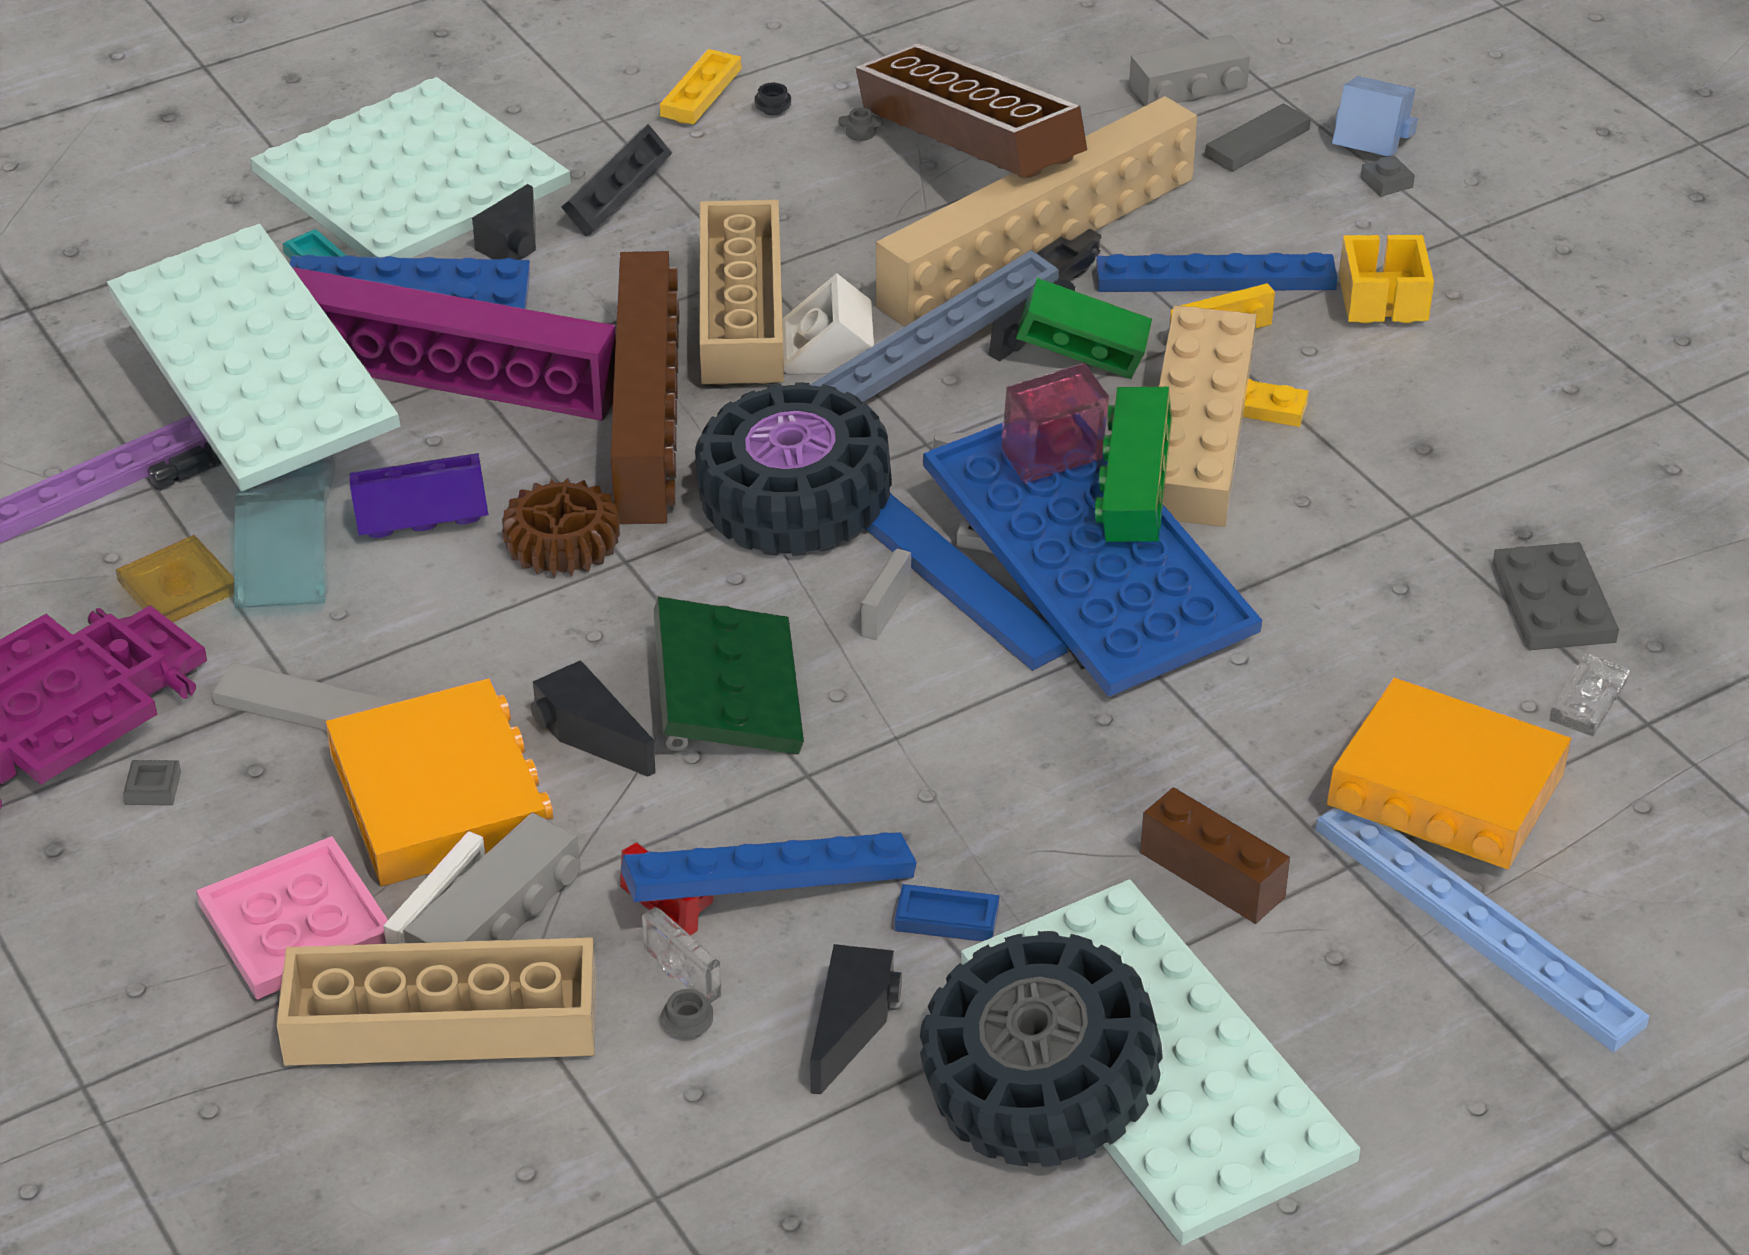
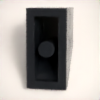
[472,184,536,260]

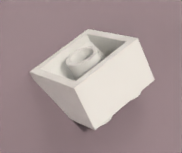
[782,273,874,374]

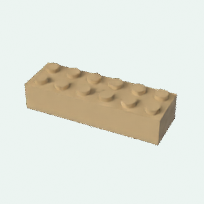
[700,200,784,385]
[1159,305,1257,527]
[277,937,597,1066]

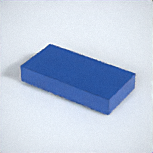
[895,884,1000,942]

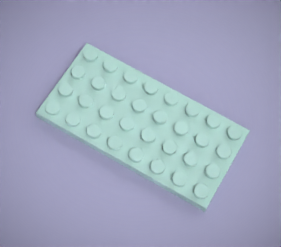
[107,223,401,492]
[961,879,1361,1246]

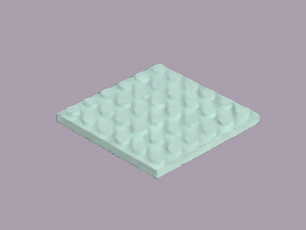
[250,77,571,258]

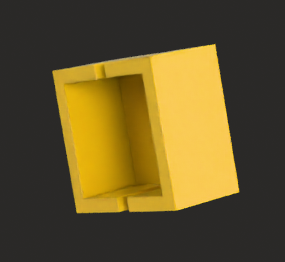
[1339,235,1434,323]

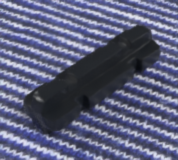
[148,442,222,489]

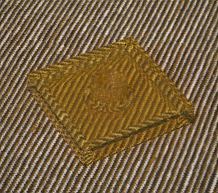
[116,535,239,622]

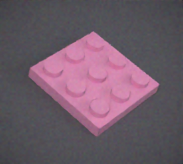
[196,836,388,999]

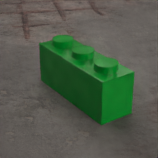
[1016,278,1152,379]

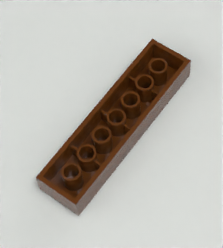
[855,43,1088,178]
[611,251,680,524]

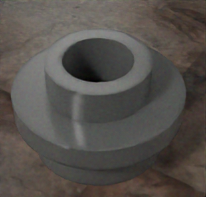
[662,989,713,1037]

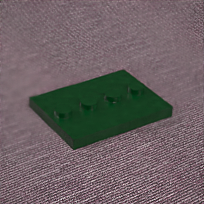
[653,596,804,755]

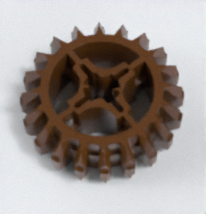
[502,478,620,577]

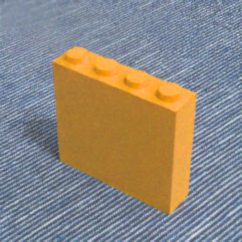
[1327,677,1572,870]
[325,678,553,887]

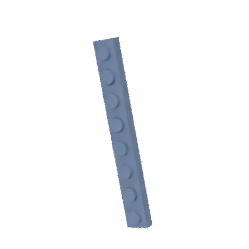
[810,250,1059,402]

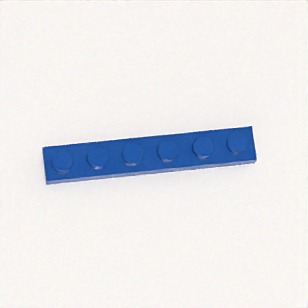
[1096,252,1338,292]
[621,832,917,902]

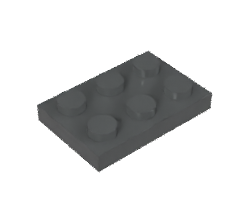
[1493,542,1619,651]

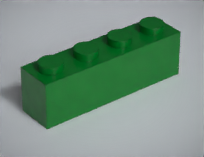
[1095,386,1172,542]

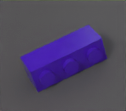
[349,453,489,538]

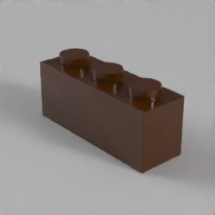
[1140,787,1290,924]

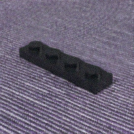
[561,124,672,236]

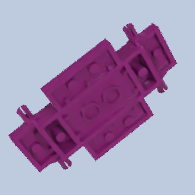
[0,605,207,809]

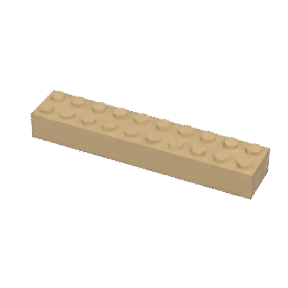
[876,96,1197,327]

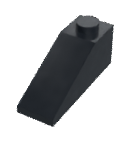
[531,660,656,777]
[810,944,902,1095]

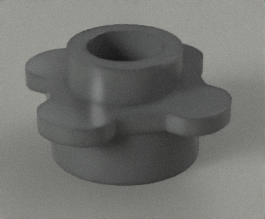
[838,107,883,141]

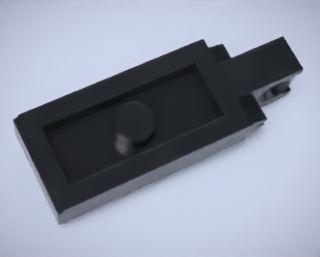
[1036,228,1102,280]

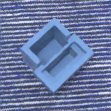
[1332,76,1418,157]

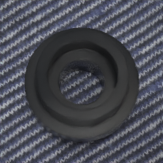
[754,82,791,115]

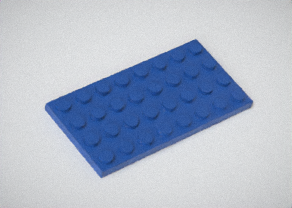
[923,396,1263,697]

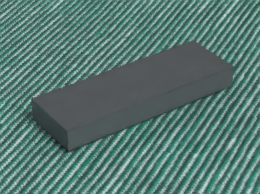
[1205,103,1311,171]

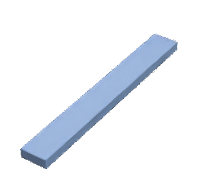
[1316,808,1649,1052]

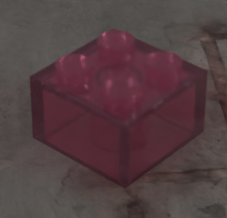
[1001,363,1109,483]

